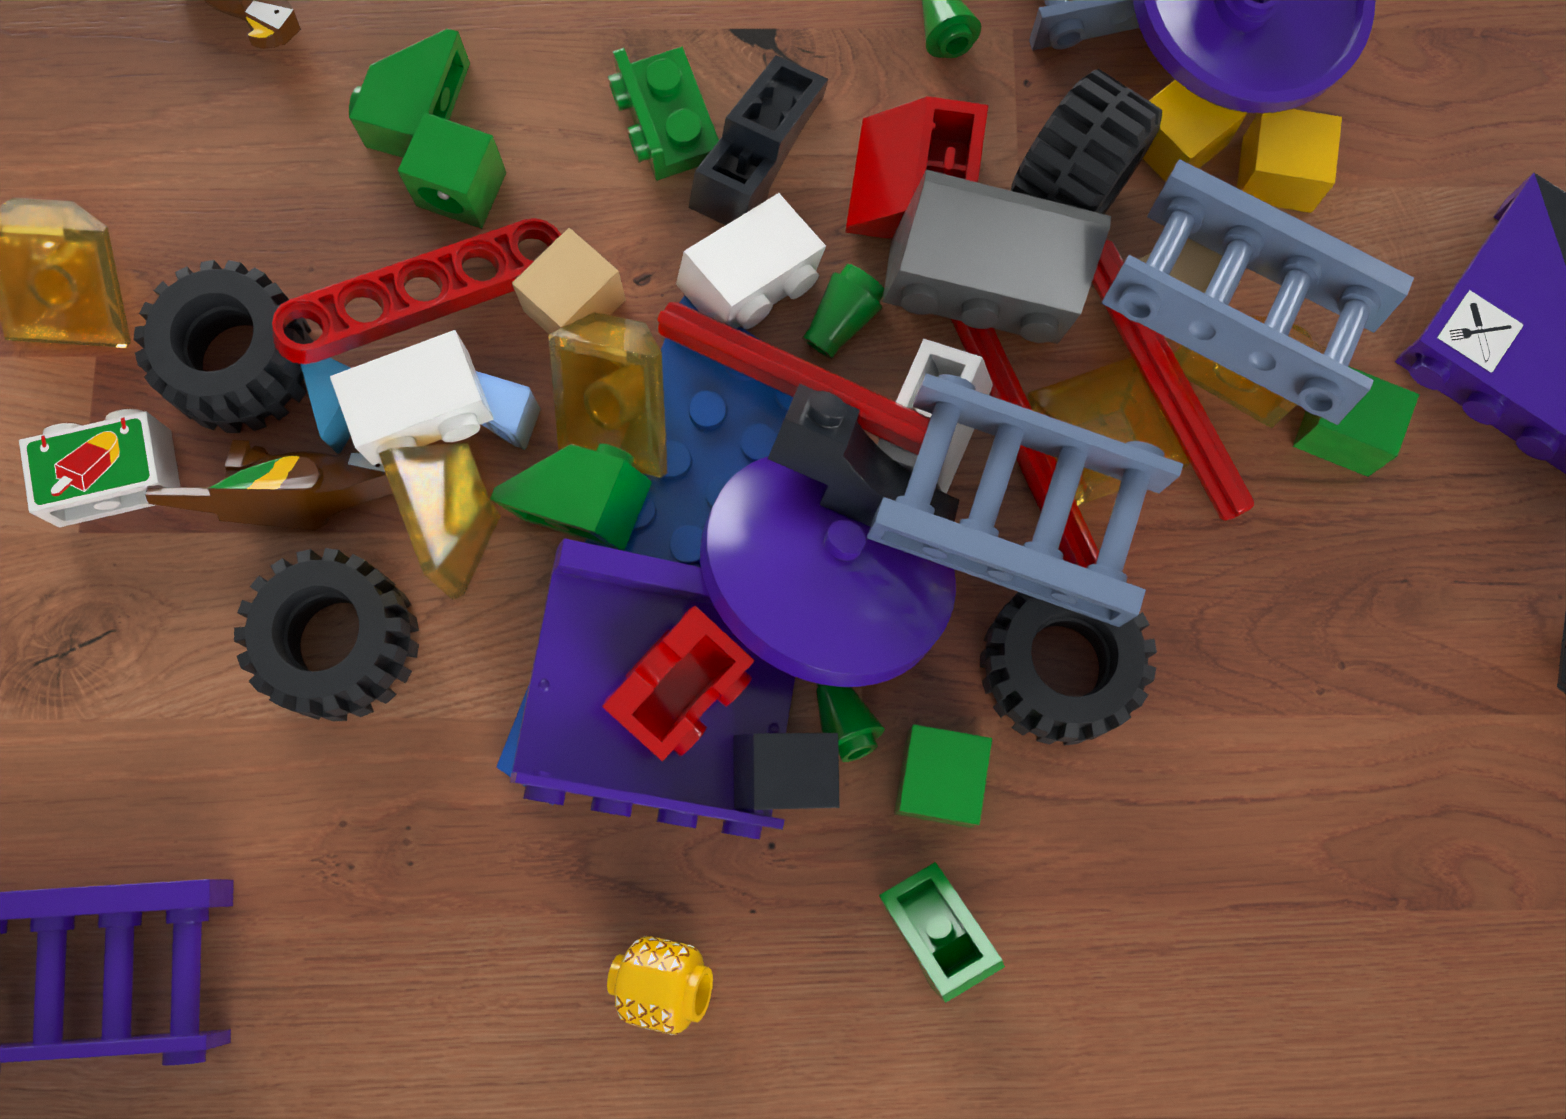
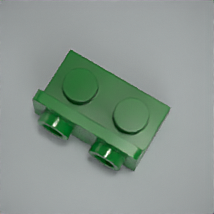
[607,46,719,181]

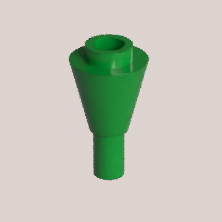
[922,0,982,58]
[816,683,885,762]

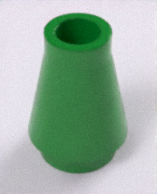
[802,264,884,359]

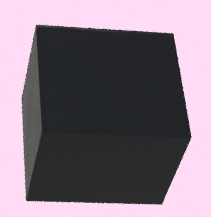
[733,733,840,810]

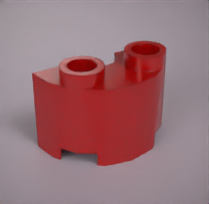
[602,606,755,762]

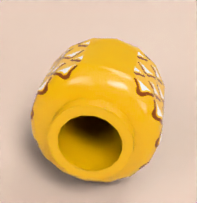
[607,936,713,1035]

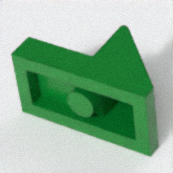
[879,862,1005,1003]

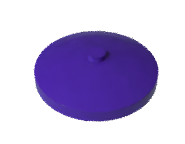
[1133,0,1376,113]
[700,456,956,687]

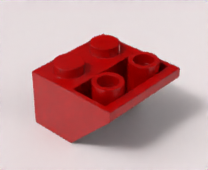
[845,96,989,239]

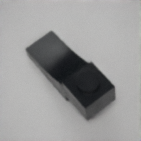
[688,55,828,225]
[768,384,960,527]

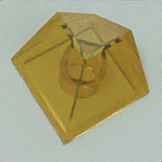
[379,443,501,600]

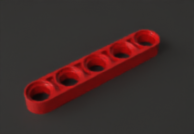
[272,218,561,364]

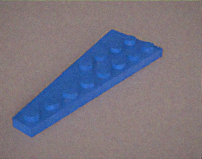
[496,295,793,805]

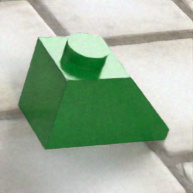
[349,28,470,158]
[490,443,652,551]

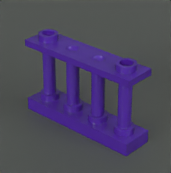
[0,879,234,1074]

